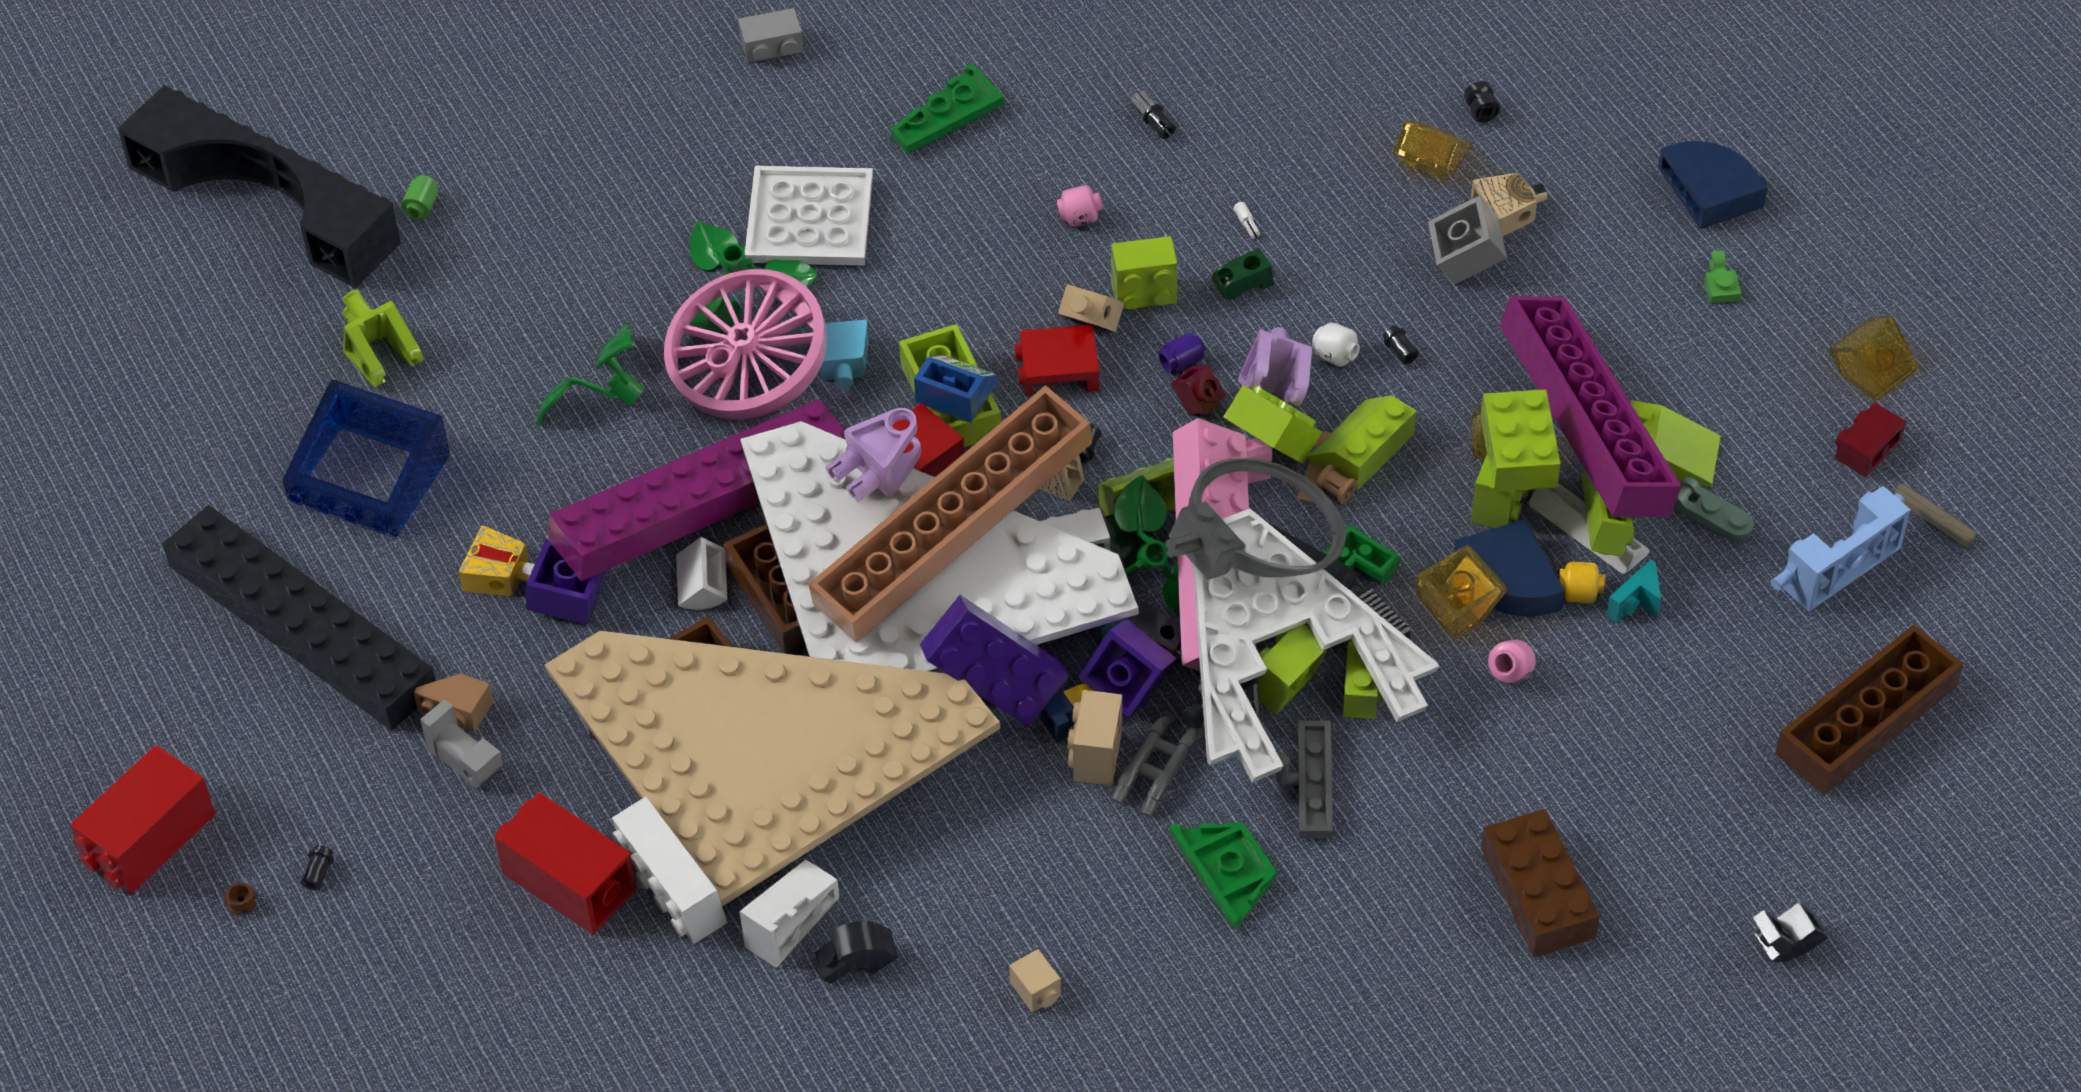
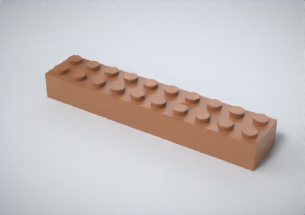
[808,385,1092,643]

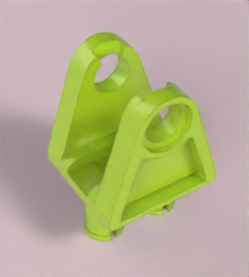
[342,289,424,387]

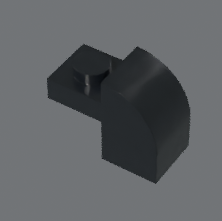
[1753,902,1828,962]
[815,921,898,984]

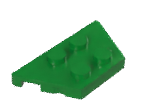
[1169,822,1277,930]

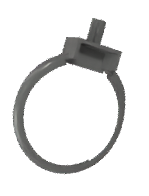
[1165,458,1346,580]

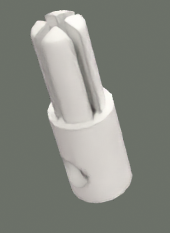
[1233,202,1260,239]

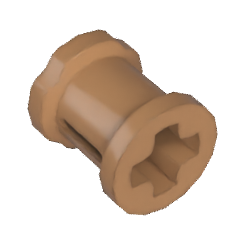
[1316,464,1358,504]

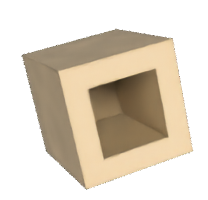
[1009,949,1061,1012]

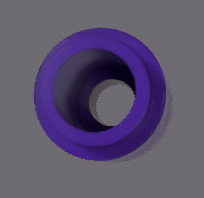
[1158,332,1205,373]

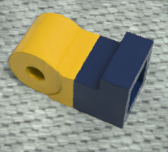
[1041,683,1094,742]

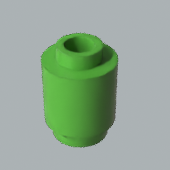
[401,175,438,220]

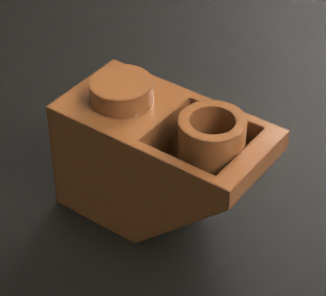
[413,673,494,732]

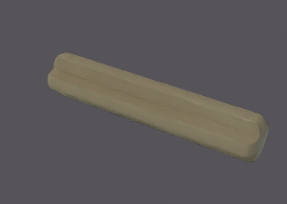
[1893,483,1977,547]

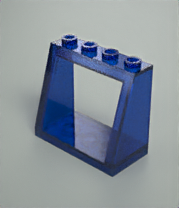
[282,379,450,537]

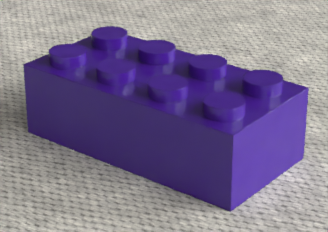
[920,595,1068,727]

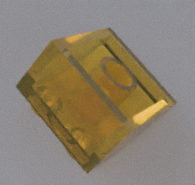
[1393,120,1474,178]
[1828,316,1919,400]
[1416,544,1507,640]

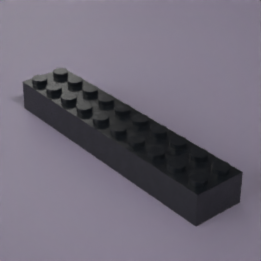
[162,505,436,731]

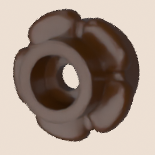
[224,882,257,915]

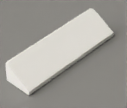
[1529,483,1650,574]

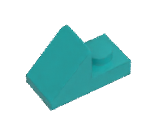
[1607,560,1661,623]

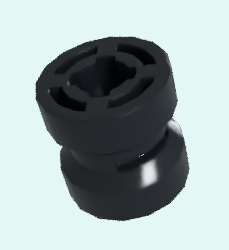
[1464,81,1501,123]

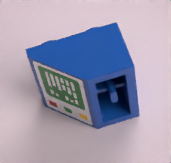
[914,355,999,423]

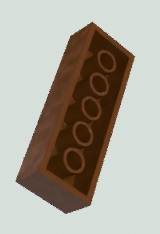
[1775,624,1964,795]

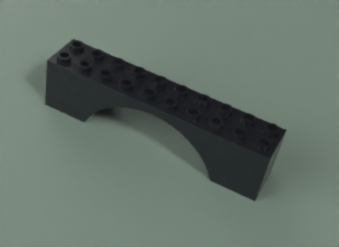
[117,85,401,289]

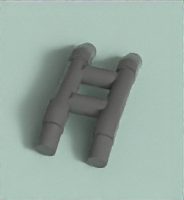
[1111,712,1205,817]

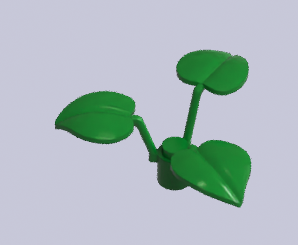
[689,220,818,334]
[537,323,644,426]
[1114,475,1180,613]

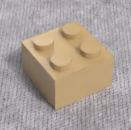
[1067,690,1122,786]

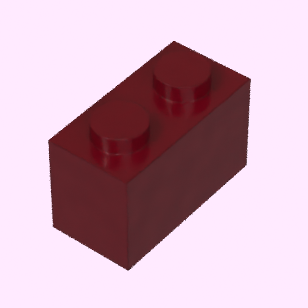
[1835,402,1906,478]

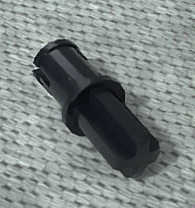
[1131,90,1176,139]

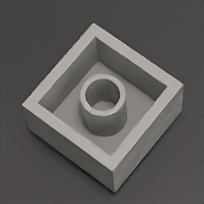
[1428,195,1507,285]

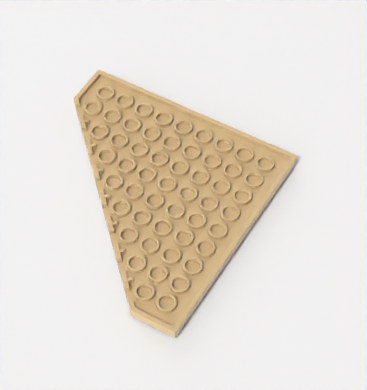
[545,631,1000,907]

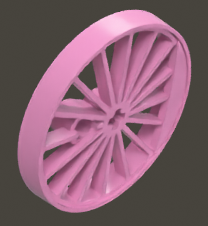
[664,269,827,420]

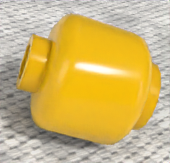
[1559,561,1605,604]

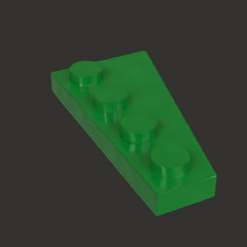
[891,62,1004,154]

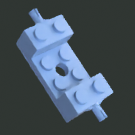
[1771,486,1911,612]

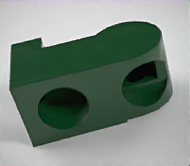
[1212,248,1274,300]

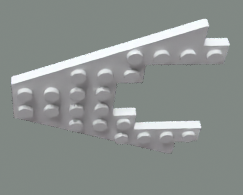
[1192,508,1439,783]

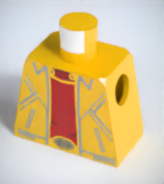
[458,526,535,596]

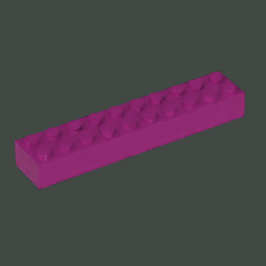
[1500,296,1682,518]
[548,399,846,581]

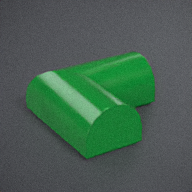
[1323,525,1401,585]

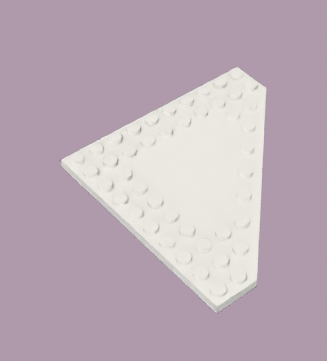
[740,421,1139,673]

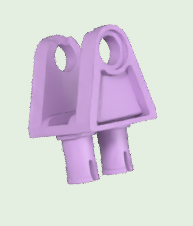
[1238,327,1312,407]
[825,407,922,502]

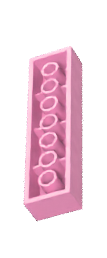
[1173,418,1256,671]

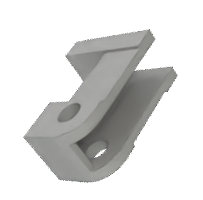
[420,699,503,788]

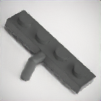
[1275,720,1333,838]

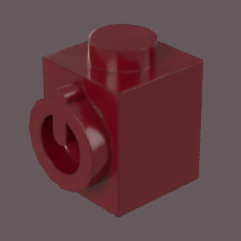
[1171,365,1226,415]

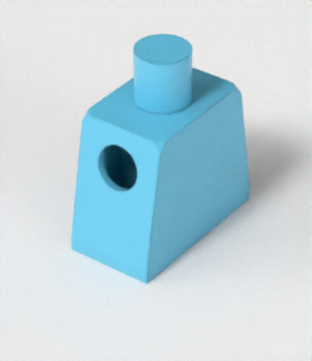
[809,319,869,389]

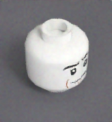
[1312,322,1360,367]

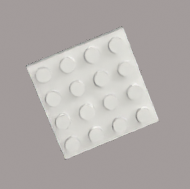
[745,166,873,265]

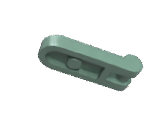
[1673,477,1754,543]

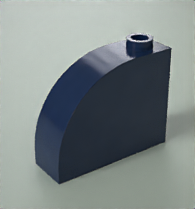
[1658,141,1768,229]
[1451,519,1565,617]

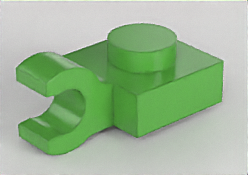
[1704,250,1742,304]

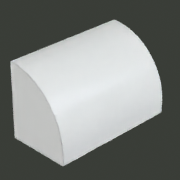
[676,537,727,610]

